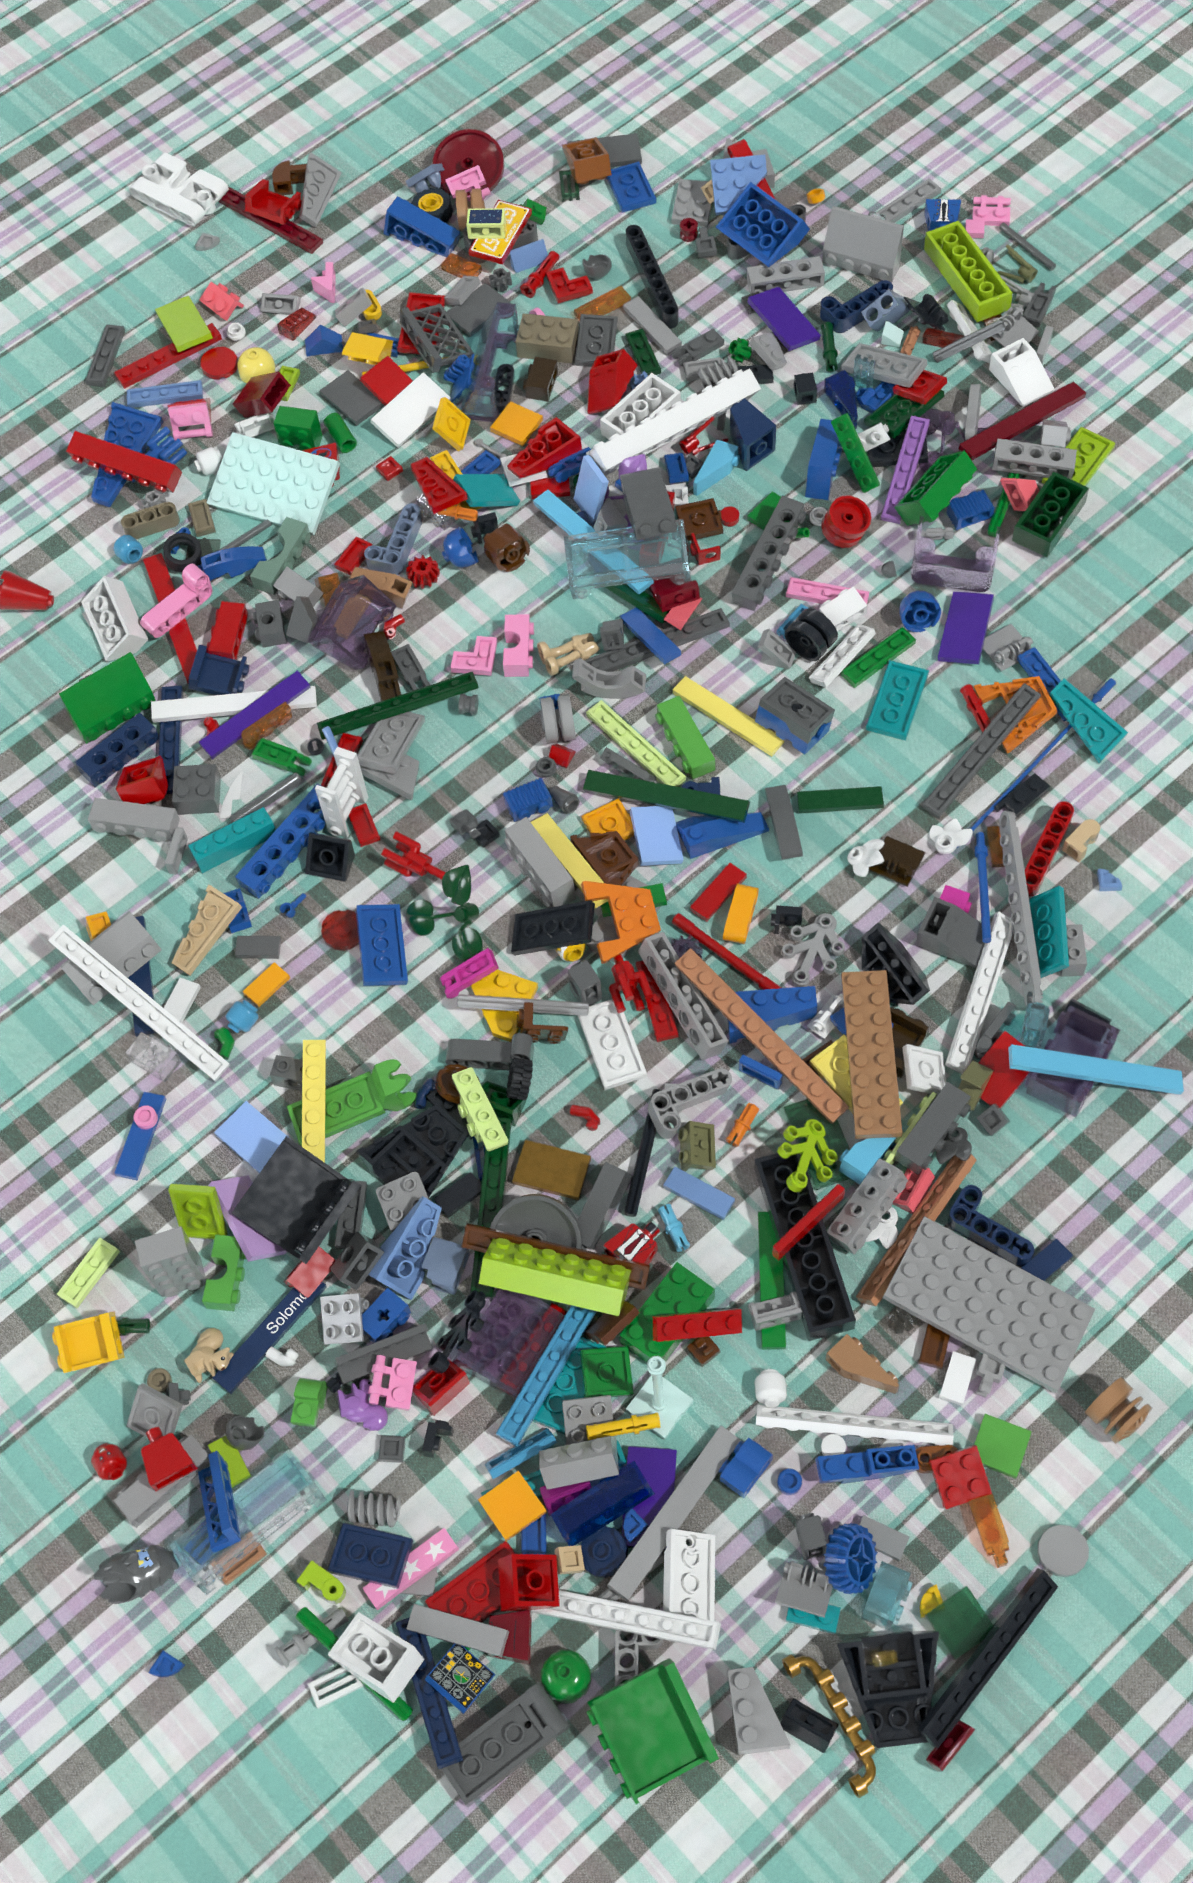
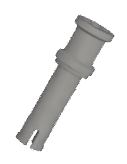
[274,1607,349,1668]

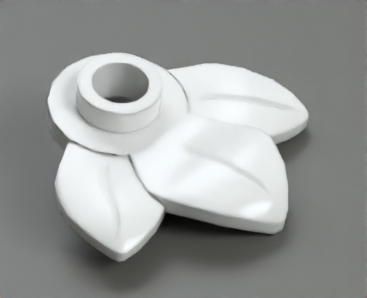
[929,819,973,854]
[847,839,885,877]
[866,1207,898,1249]

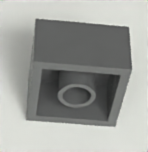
[172,764,221,815]

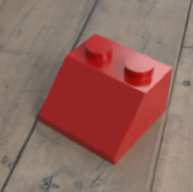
[116,756,168,804]
[498,1554,560,1611]

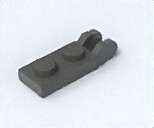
[1023,282,1056,327]
[671,328,724,366]
[391,644,430,691]
[974,1001,1016,1060]

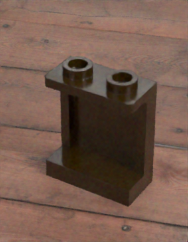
[890,1007,929,1078]

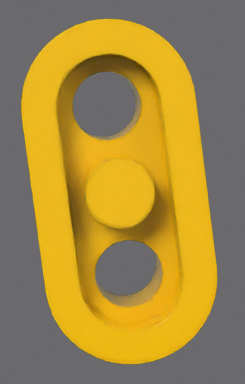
[362,289,382,320]

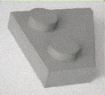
[749,332,787,371]

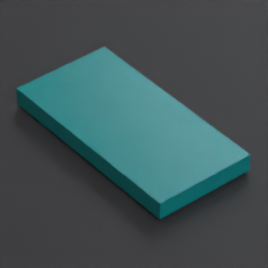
[866,660,929,741]
[1029,886,1069,978]
[533,1337,606,1434]

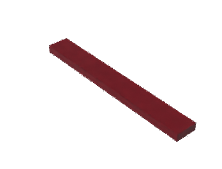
[218,186,323,254]
[958,381,1087,460]

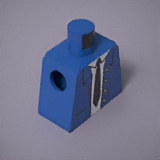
[924,199,961,232]

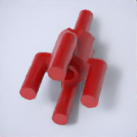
[381,831,446,880]
[609,954,654,1013]

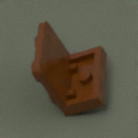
[516,1002,568,1044]

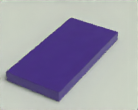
[747,287,821,351]
[938,591,994,665]
[622,1446,677,1550]

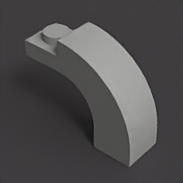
[572,658,646,699]

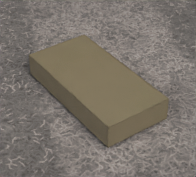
[188,499,216,537]

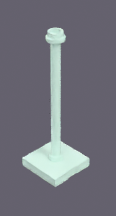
[626,1356,693,1440]

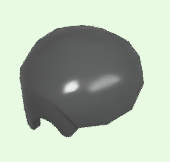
[582,254,612,279]
[225,1415,264,1451]

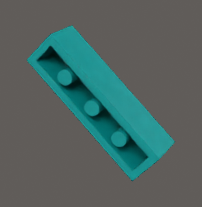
[188,807,276,874]

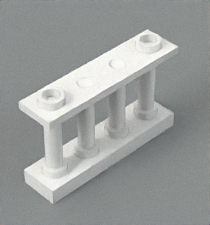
[315,747,369,838]

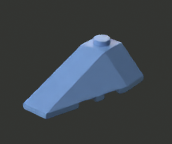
[368,1196,442,1300]

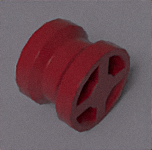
[680,218,698,242]

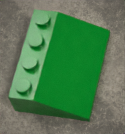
[59,652,156,744]

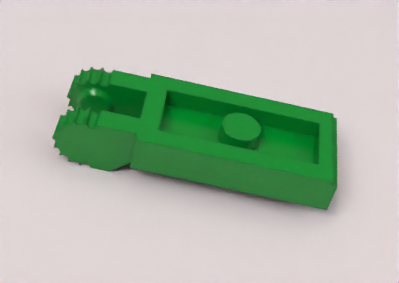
[251,738,312,776]

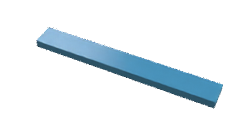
[496,1305,597,1447]

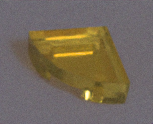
[871,1650,898,1667]

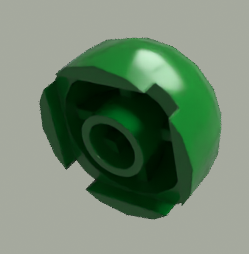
[541,1650,591,1704]

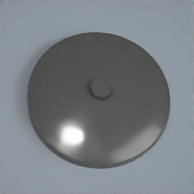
[490,1194,582,1249]

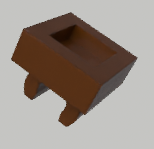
[687,1337,721,1367]

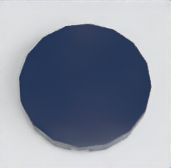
[581,1526,628,1578]

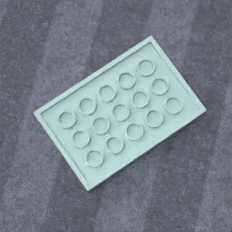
[207,432,340,535]

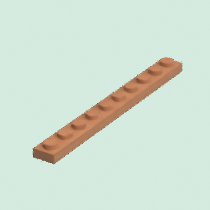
[675,948,849,1124]

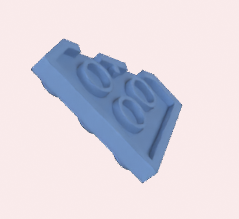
[710,154,767,216]

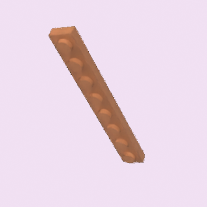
[856,1154,977,1307]

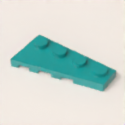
[1049,678,1128,764]

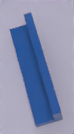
[198,1451,242,1553]

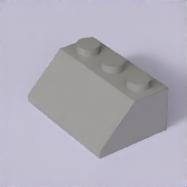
[539,1436,619,1490]

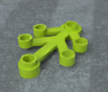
[777,1119,838,1192]

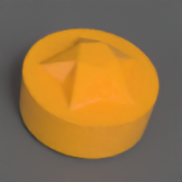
[806,188,826,204]

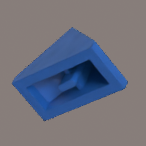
[305,324,343,357]

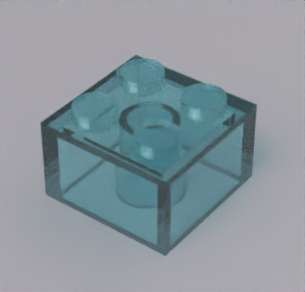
[861,1561,913,1631]

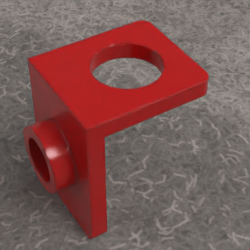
[689,533,721,565]

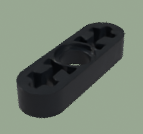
[492,364,515,413]

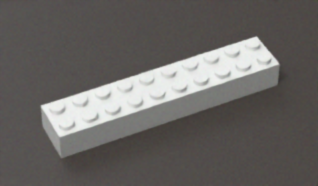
[586,369,761,476]

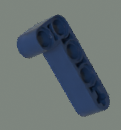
[820,280,893,333]
[948,1185,1034,1267]

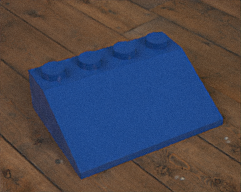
[716,182,810,267]

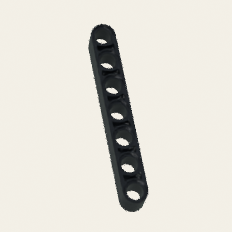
[625,225,679,329]

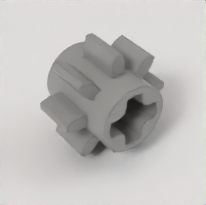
[142,490,166,509]

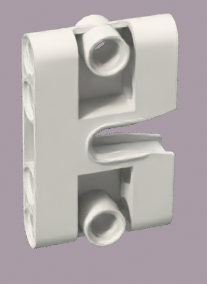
[129,152,229,227]

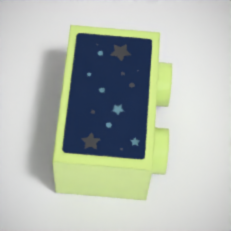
[467,208,506,239]

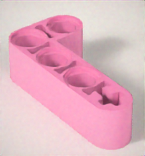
[140,564,212,638]

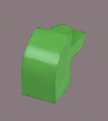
[290,1378,327,1427]

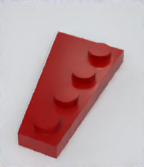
[410,457,468,514]

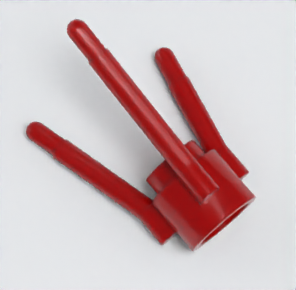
[679,417,728,456]

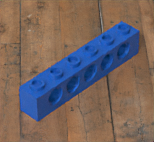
[235,783,326,899]

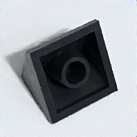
[305,832,355,881]

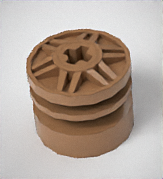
[1085,1377,1152,1444]

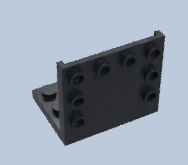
[232,1136,361,1264]

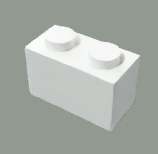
[819,587,867,632]

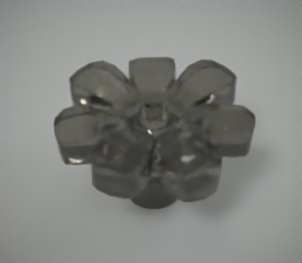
[887,1307,918,1334]

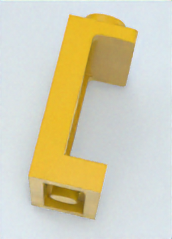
[52,1311,125,1373]

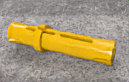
[586,1412,661,1441]

